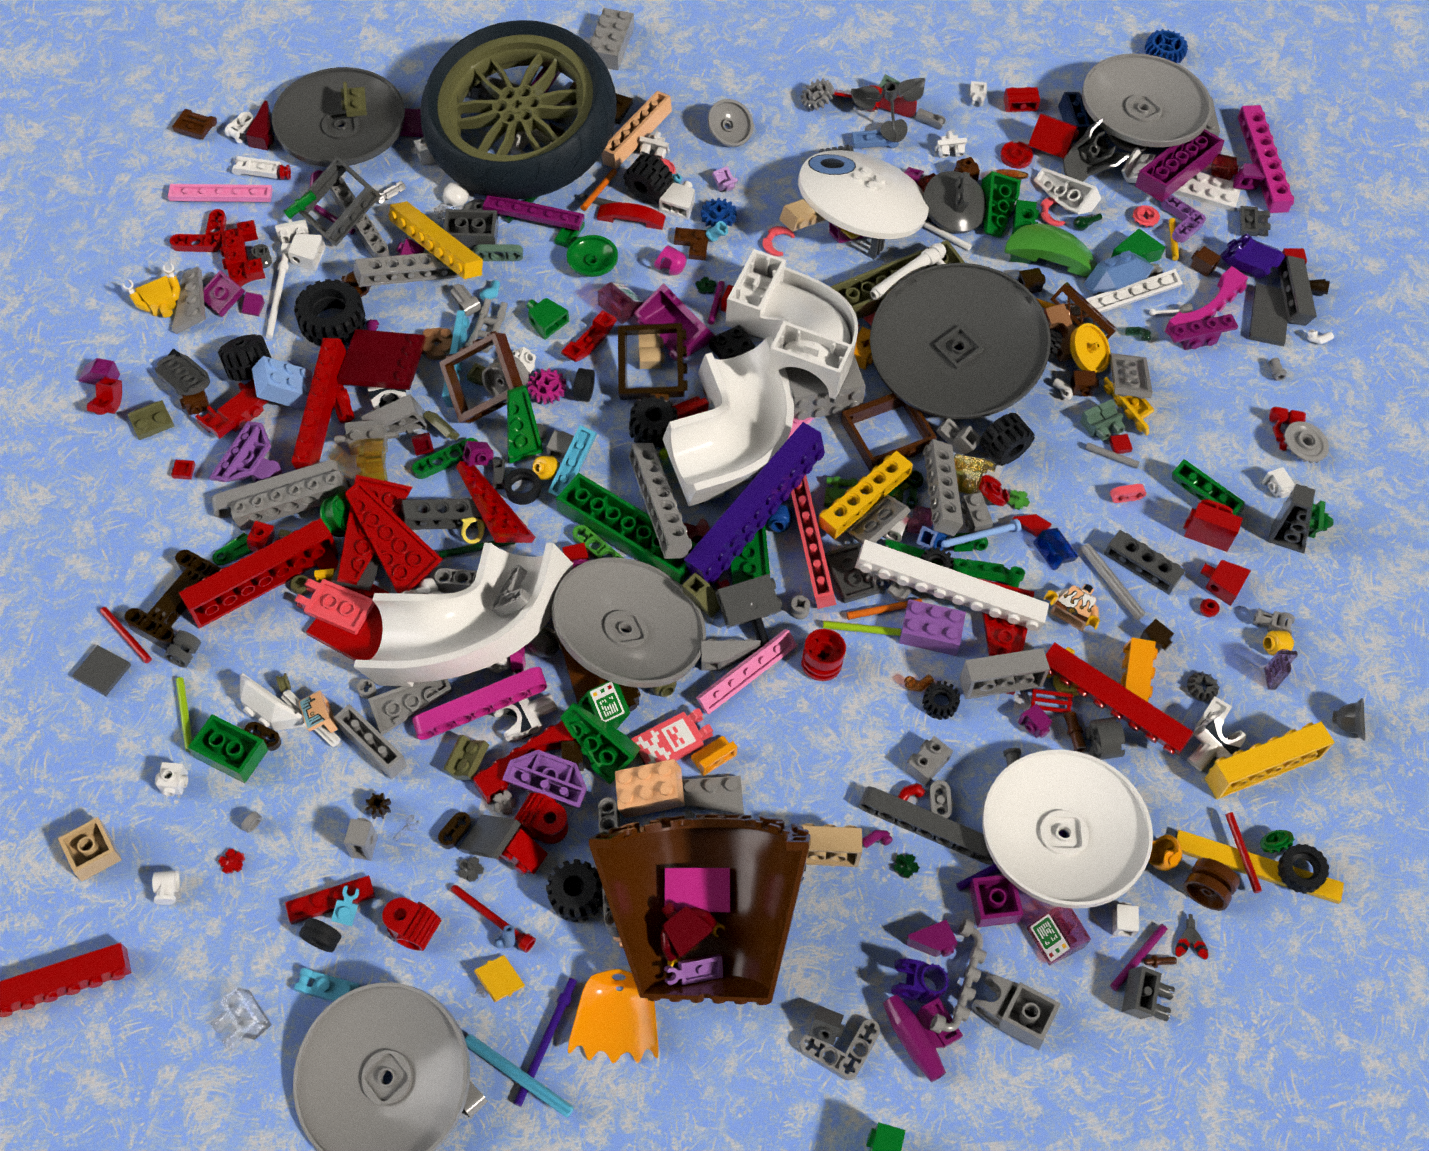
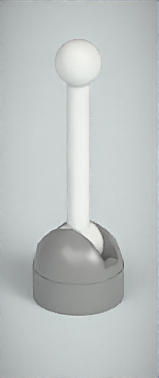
[1149,303,1193,316]

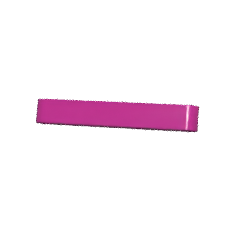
[412,667,547,740]

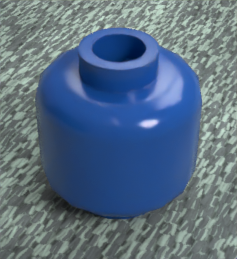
[767,504,792,532]

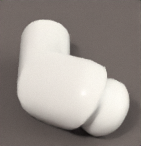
[1307,329,1334,344]
[1052,378,1073,400]

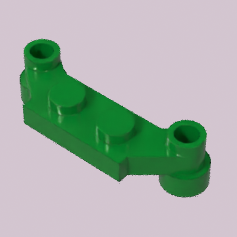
[953,558,1025,588]

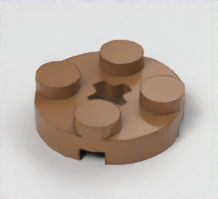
[422,328,453,360]

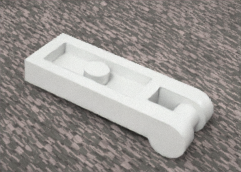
[231,156,281,179]

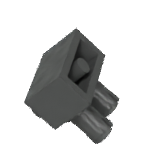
[1121,966,1175,1021]

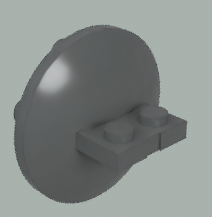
[923,171,986,234]

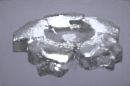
[434,203,454,220]

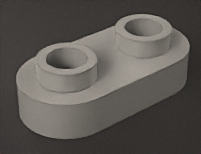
[929,780,952,819]

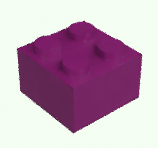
[969,875,1024,928]

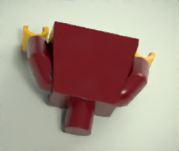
[660,902,725,966]

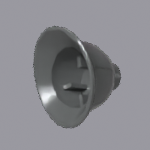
[1332,698,1365,741]

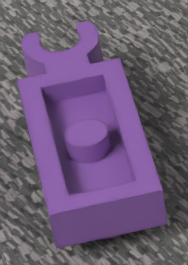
[664,954,723,985]

